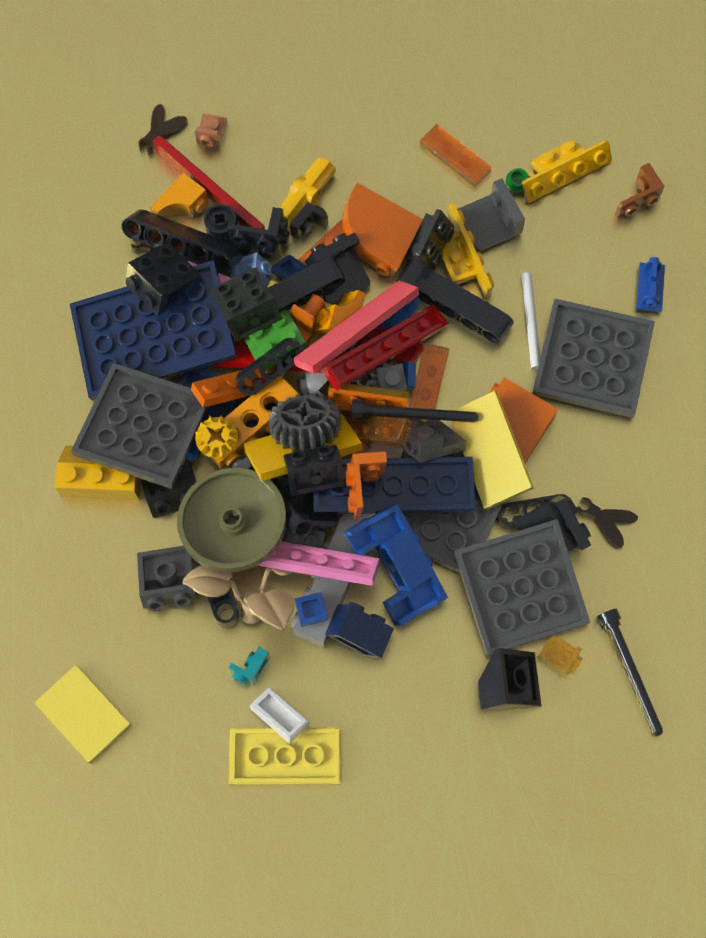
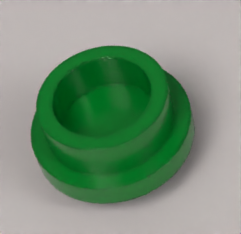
[505,168,530,193]

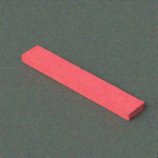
[294,280,419,374]

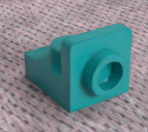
[228,647,271,685]

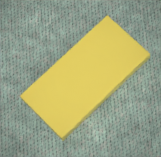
[452,391,534,510]
[229,727,341,785]

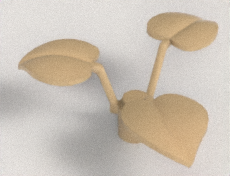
[183,565,295,631]

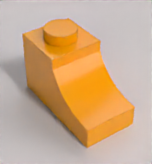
[150,173,208,219]
[314,290,366,336]

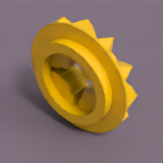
[195,416,238,458]

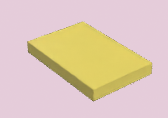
[35,665,131,764]

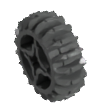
[269,393,341,452]

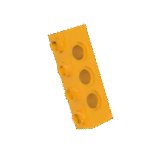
[210,375,299,469]

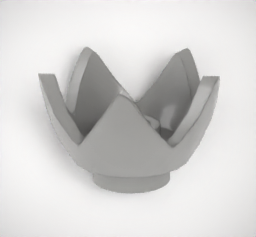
[298,372,328,399]

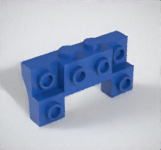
[344,503,448,626]

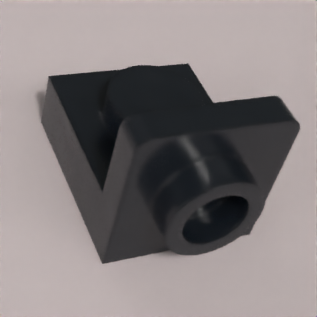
[290,202,328,240]

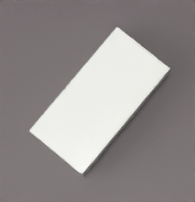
[250,687,309,744]

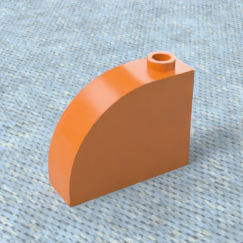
[342,183,423,277]
[489,377,558,464]

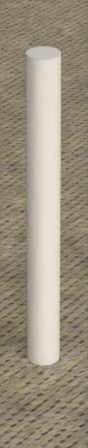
[521,273,540,370]

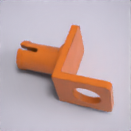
[291,294,325,343]

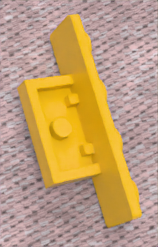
[522,140,612,203]
[442,203,494,299]

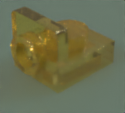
[537,634,583,676]

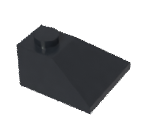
[478,648,542,711]

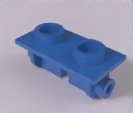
[636,257,665,312]

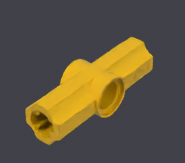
[279,157,336,226]

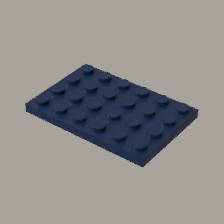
[70,260,238,400]

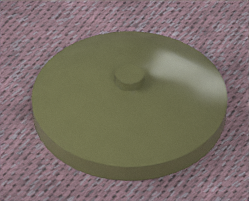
[177,468,287,572]

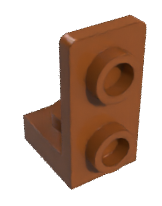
[615,163,664,218]

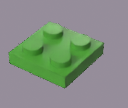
[243,309,308,371]

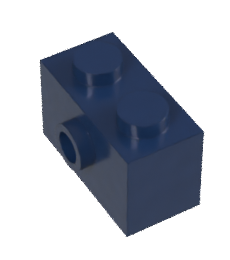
[325,602,394,658]

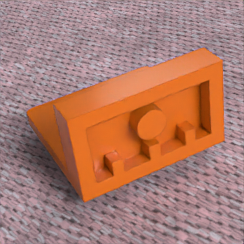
[345,451,387,520]

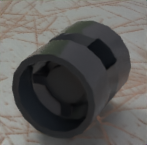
[204,204,237,242]

